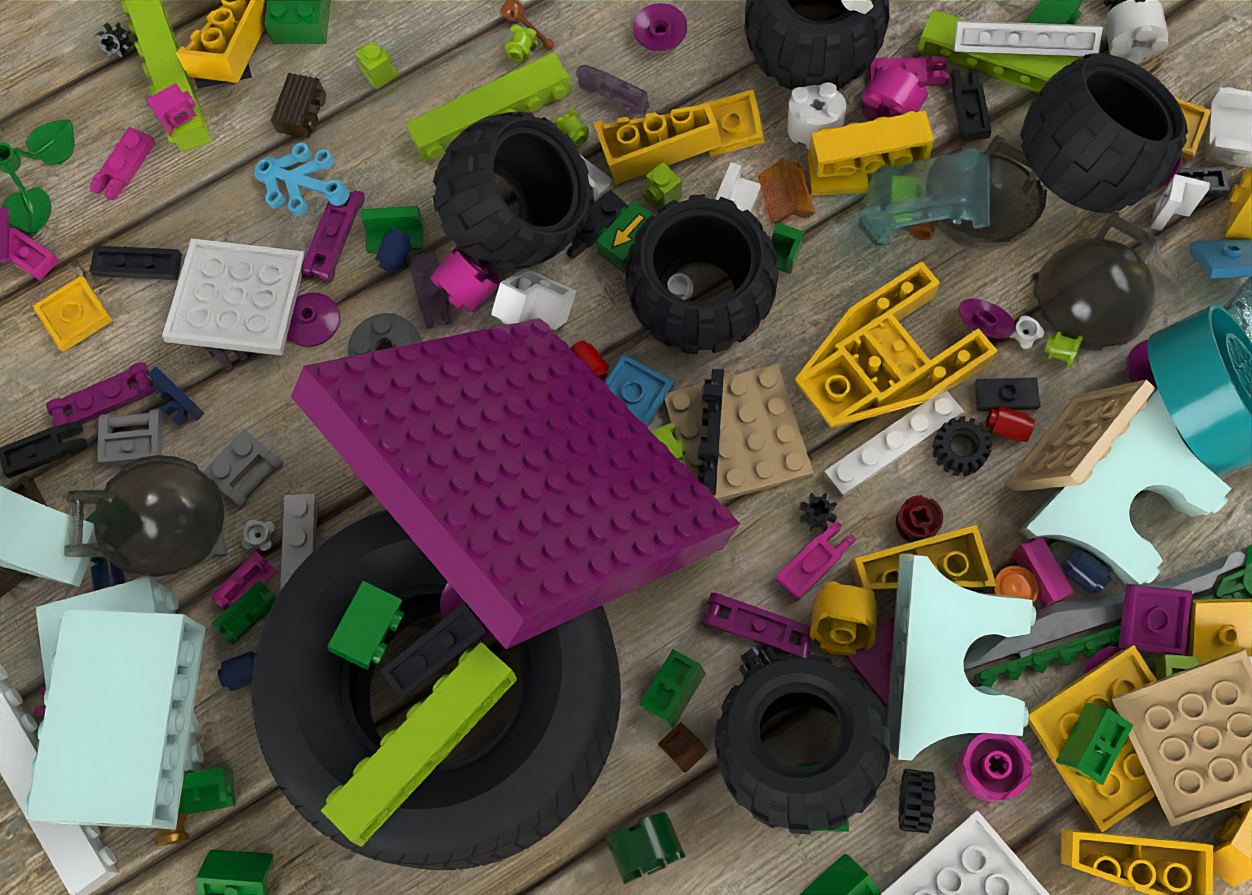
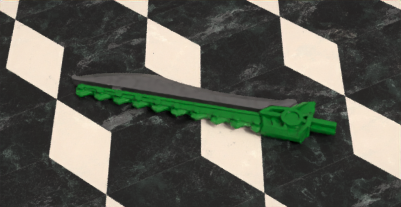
[964,544,1252,688]

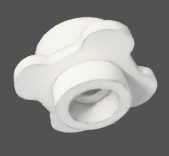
[1010,315,1044,349]
[242,520,275,551]

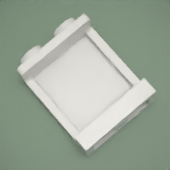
[1205,87,1252,168]

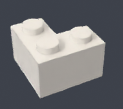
[491,268,577,330]

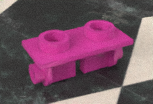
[211,551,277,610]

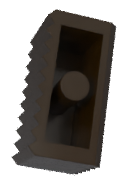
[271,72,326,138]

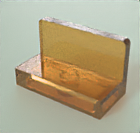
[758,158,815,224]

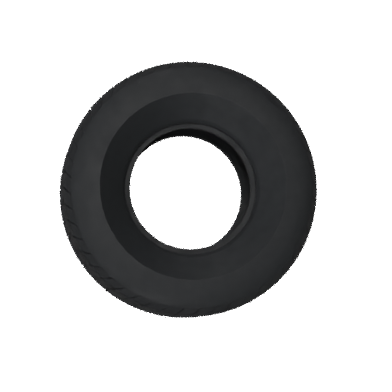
[252,509,621,870]

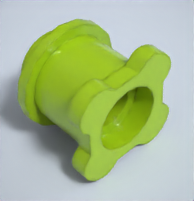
[504,24,538,62]
[553,109,589,147]
[1044,331,1083,368]

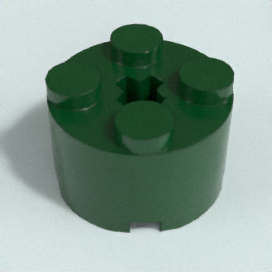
[606,812,686,885]

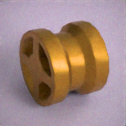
[154,813,189,846]

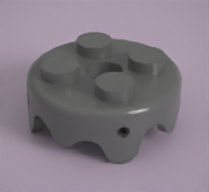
[348,313,422,357]

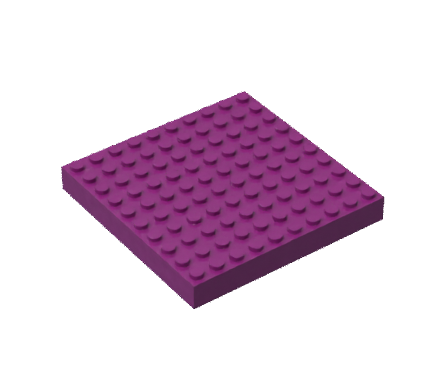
[291,318,740,649]

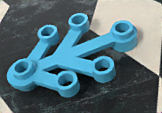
[254,143,350,216]

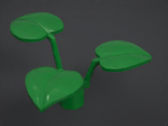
[0,120,75,234]

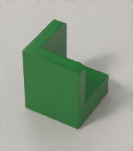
[772,222,805,274]

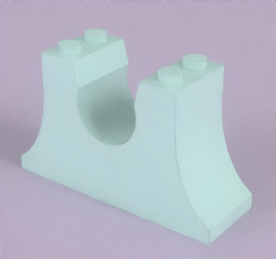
[1018,388,1232,585]
[0,486,103,587]
[886,553,1036,761]

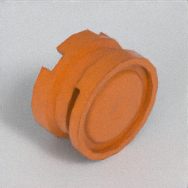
[988,566,1039,604]

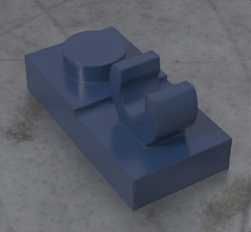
[147,367,205,426]

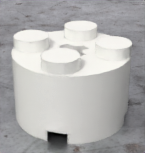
[1105,0,1169,64]
[787,82,846,149]

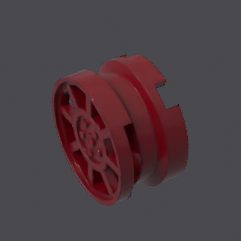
[896,495,943,543]

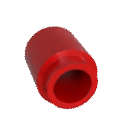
[570,340,609,381]
[985,405,1035,443]

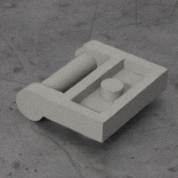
[97,409,164,466]
[202,429,283,507]

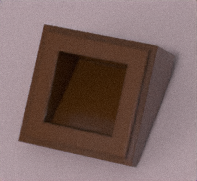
[658,722,707,773]

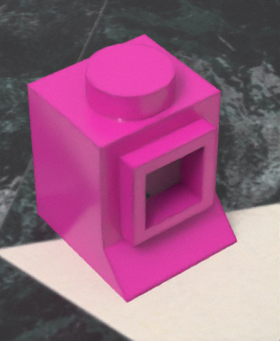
[146,83,197,137]

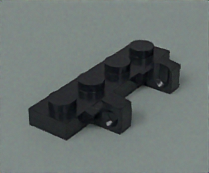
[697,369,724,496]

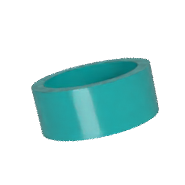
[1148,304,1252,476]

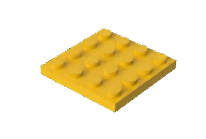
[1028,645,1157,832]

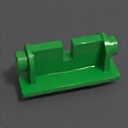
[212,580,277,644]

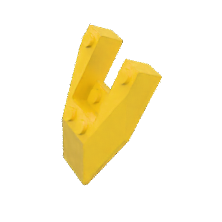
[794,261,998,428]

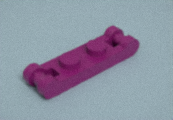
[301,190,365,283]
[46,362,155,428]
[700,592,816,658]

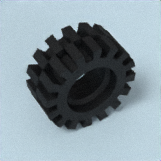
[932,416,992,476]
[898,768,936,834]

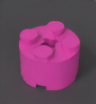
[861,65,928,121]
[430,246,500,313]
[955,733,1032,803]

